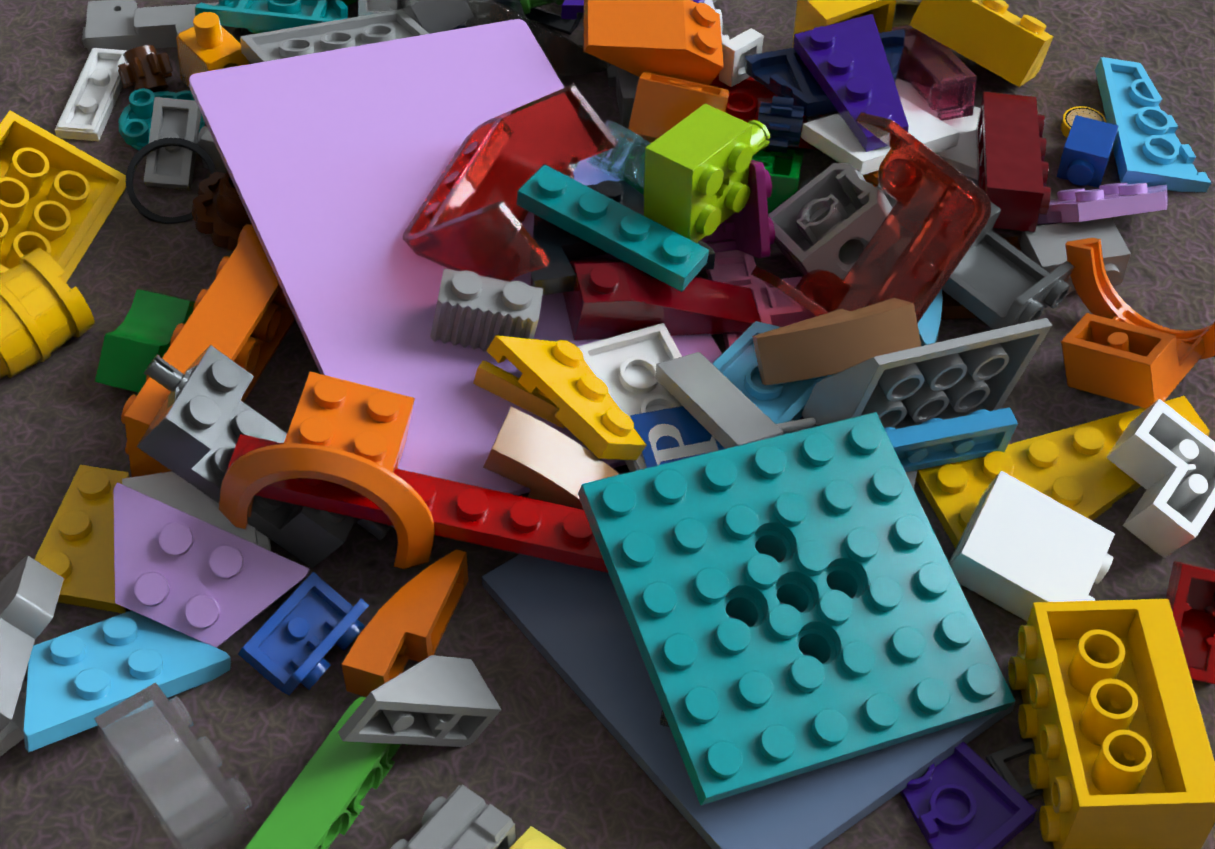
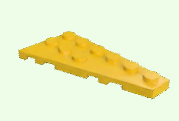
[916,396,1210,548]

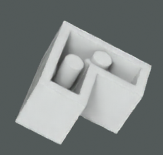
[1106,399,1215,558]

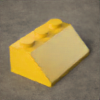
[909,0,1054,87]

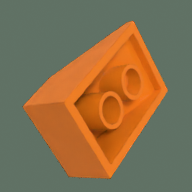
[584,0,724,85]

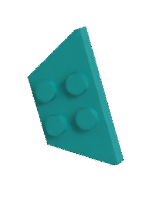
[195,0,348,34]

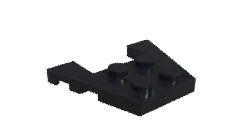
[531,180,715,296]

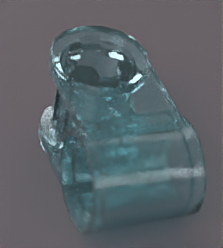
[586,120,651,190]

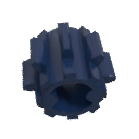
[758,96,804,153]

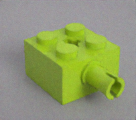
[644,103,770,243]

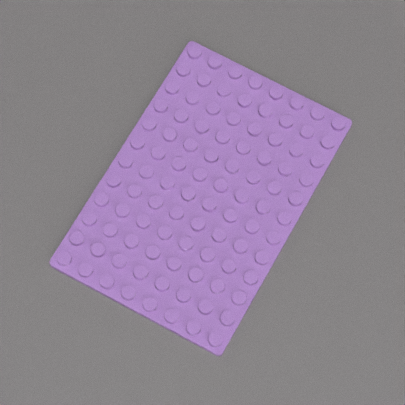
[189,19,722,527]

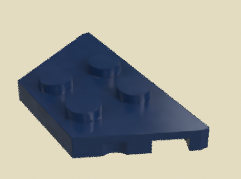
[745,29,905,117]

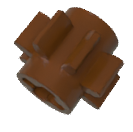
[118,45,173,92]

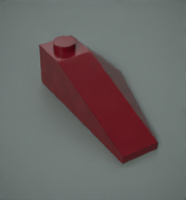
[563,257,761,340]

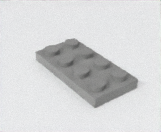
[240,9,429,64]

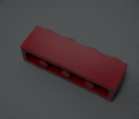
[976,92,1051,232]

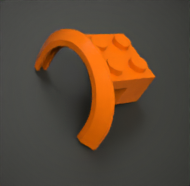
[1061,238,1215,409]
[219,371,435,569]

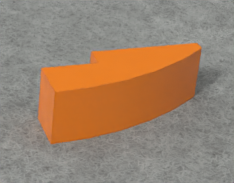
[342,549,469,697]

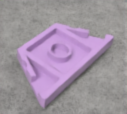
[1037,183,1168,224]
[113,482,310,648]

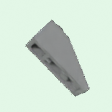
[338,655,501,747]

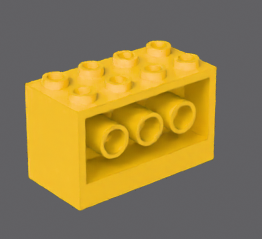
[1008,599,1215,849]

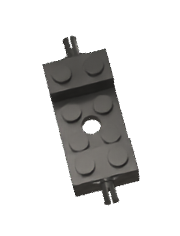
[137,345,391,569]

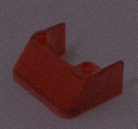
[403,84,618,281]
[751,112,991,324]

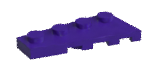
[793,14,909,152]

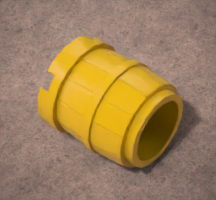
[0,248,95,379]

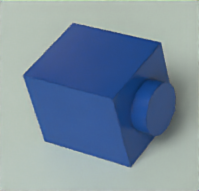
[1057,115,1119,188]

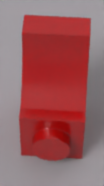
[1166,561,1215,684]

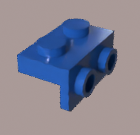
[238,572,369,696]

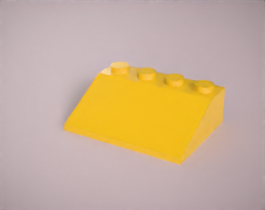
[0,110,126,283]

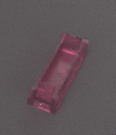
[892,25,977,121]

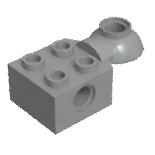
[768,155,947,298]

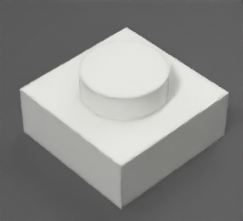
[719,28,764,87]

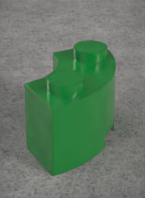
[95,289,195,393]

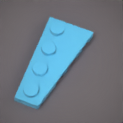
[1095,57,1211,192]

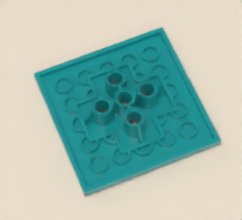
[578,412,1015,806]

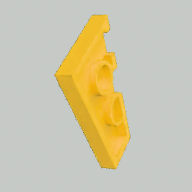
[486,335,646,460]
[34,465,130,613]

